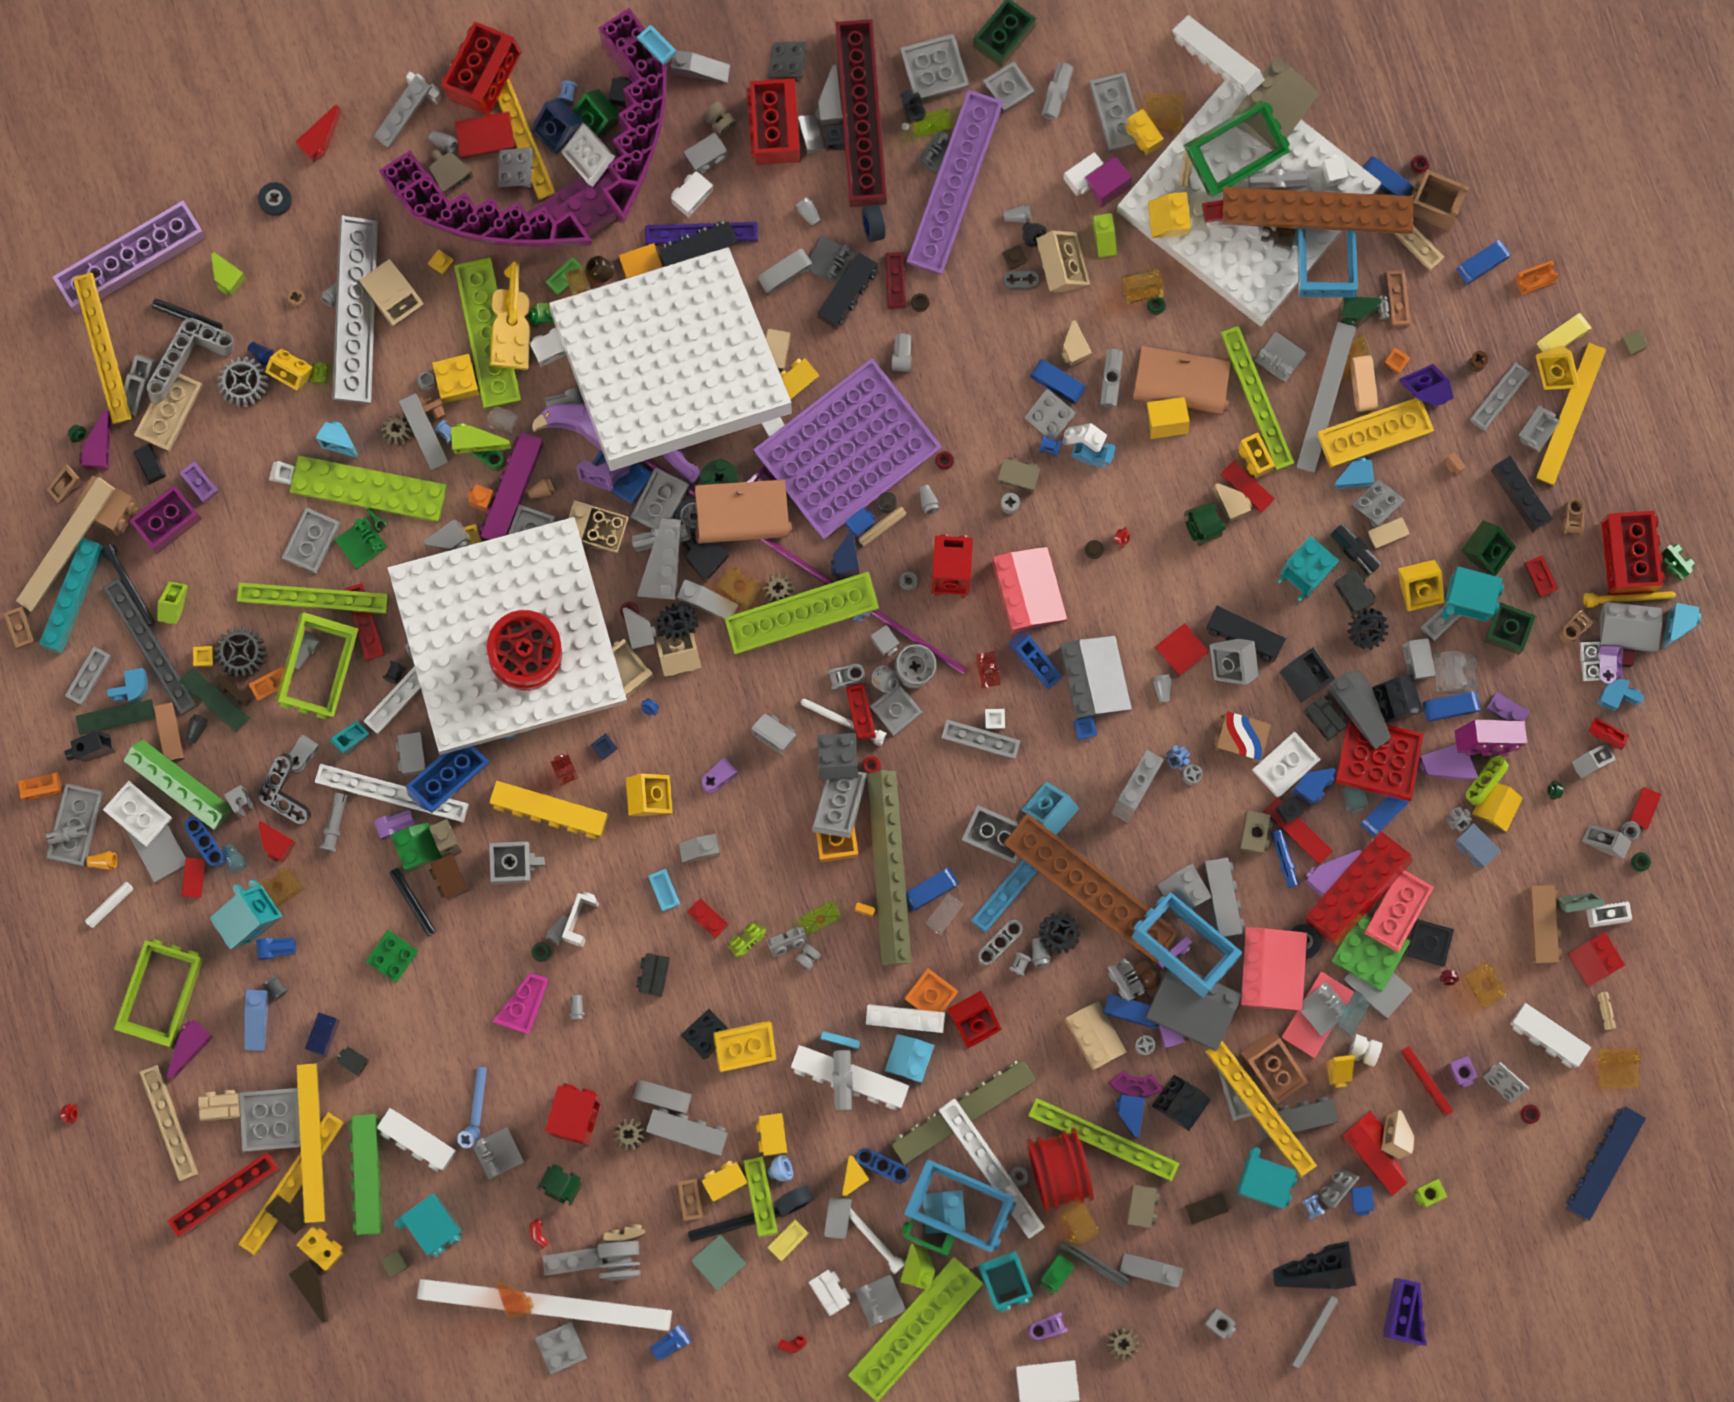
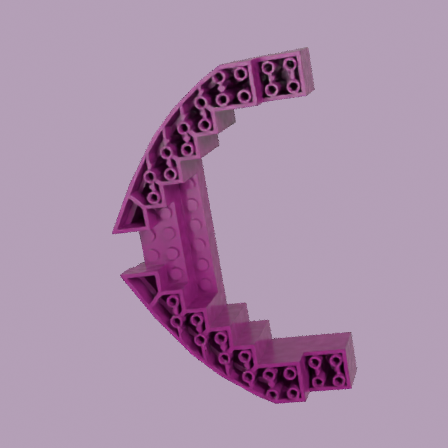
[379,8,666,248]

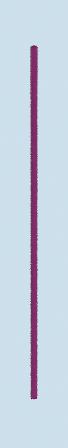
[641,459,967,675]

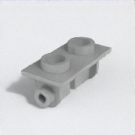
[767,927,809,958]

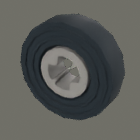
[258,182,292,216]
[1291,924,1321,959]

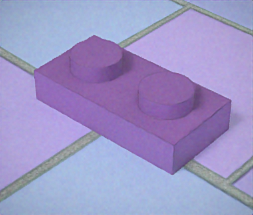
[180,461,219,503]
[1486,692,1530,721]
[1157,936,1192,970]

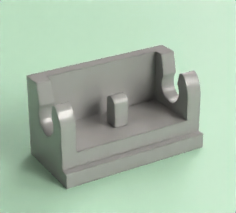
[1519,405,1560,452]
[1402,638,1436,681]
[224,785,253,818]

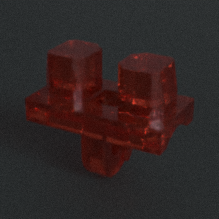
[976,651,1001,688]

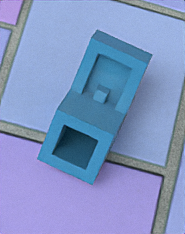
[1071,442,1116,468]
[107,668,148,704]
[1597,679,1644,712]

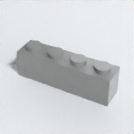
[1203,857,1245,938]
[646,1107,728,1156]

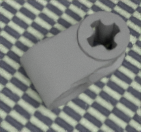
[827,664,865,691]
[289,735,320,773]

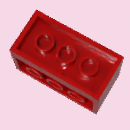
[441,21,522,115]
[747,78,800,165]
[1601,511,1665,595]
[545,1083,602,1146]

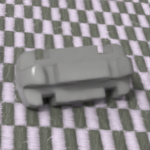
[1378,296,1389,320]

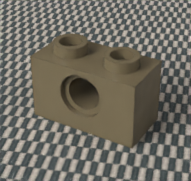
[1239,811,1273,855]

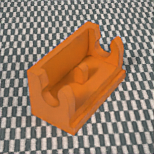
[1514,260,1558,296]
[249,666,292,701]
[18,772,63,801]

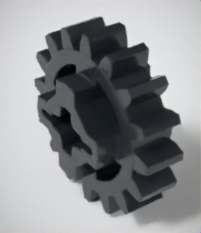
[657,602,698,642]
[1347,608,1389,650]
[1038,912,1081,954]

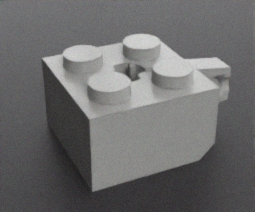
[489,842,545,885]

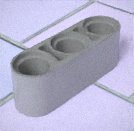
[758,249,813,295]
[978,920,1023,967]
[632,1080,692,1114]

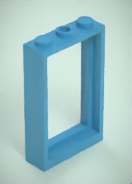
[1296,228,1358,298]
[1131,892,1243,998]
[904,1159,1016,1253]

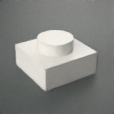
[985,709,1005,729]

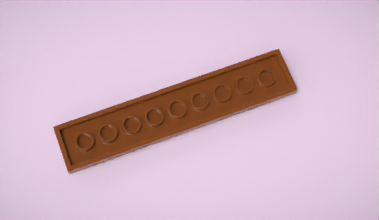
[1222,187,1413,234]
[1003,813,1179,963]

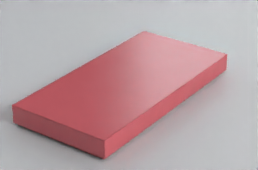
[1364,871,1434,953]
[1281,972,1354,1058]

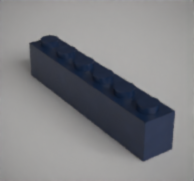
[1566,1106,1646,1221]

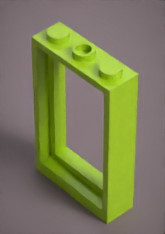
[275,612,358,720]
[114,939,204,1048]

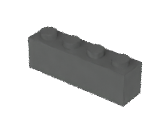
[1255,1097,1339,1140]

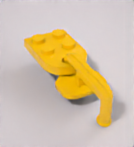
[490,261,530,370]

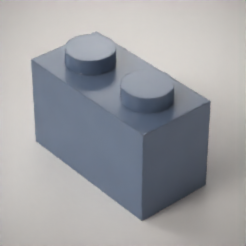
[1454,823,1501,869]

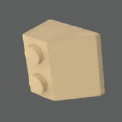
[655,632,702,677]

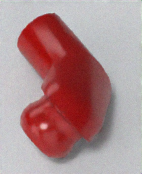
[529,1219,549,1249]
[777,1335,806,1354]

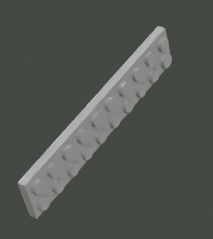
[332,216,378,404]

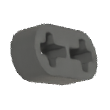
[1003,271,1039,290]

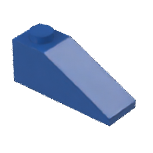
[1008,631,1062,689]

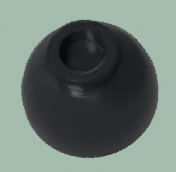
[1022,222,1047,247]

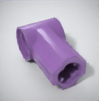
[374,810,415,840]

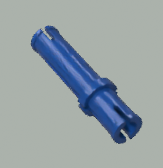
[1271,829,1300,888]

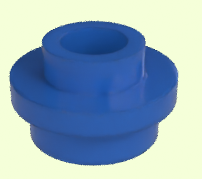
[641,698,659,716]

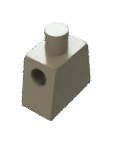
[429,150,473,197]
[429,819,462,857]

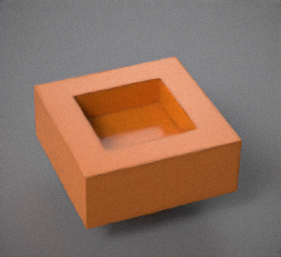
[1384,347,1410,374]

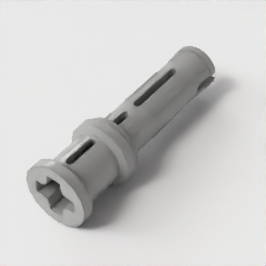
[319,793,347,853]

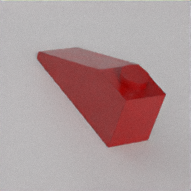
[295,104,341,163]

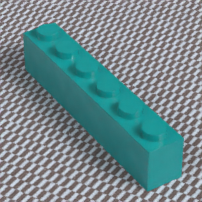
[39,538,103,654]

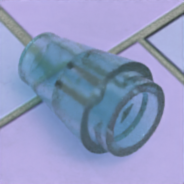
[222,843,247,873]

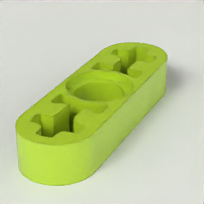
[1466,756,1508,805]

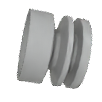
[894,644,936,689]
[598,1241,641,1281]

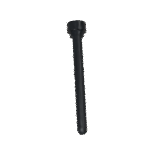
[101,544,155,626]

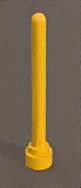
[1583,591,1676,608]

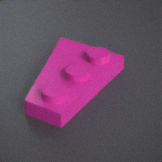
[492,973,549,1035]

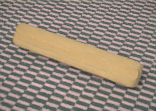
[858,506,906,547]

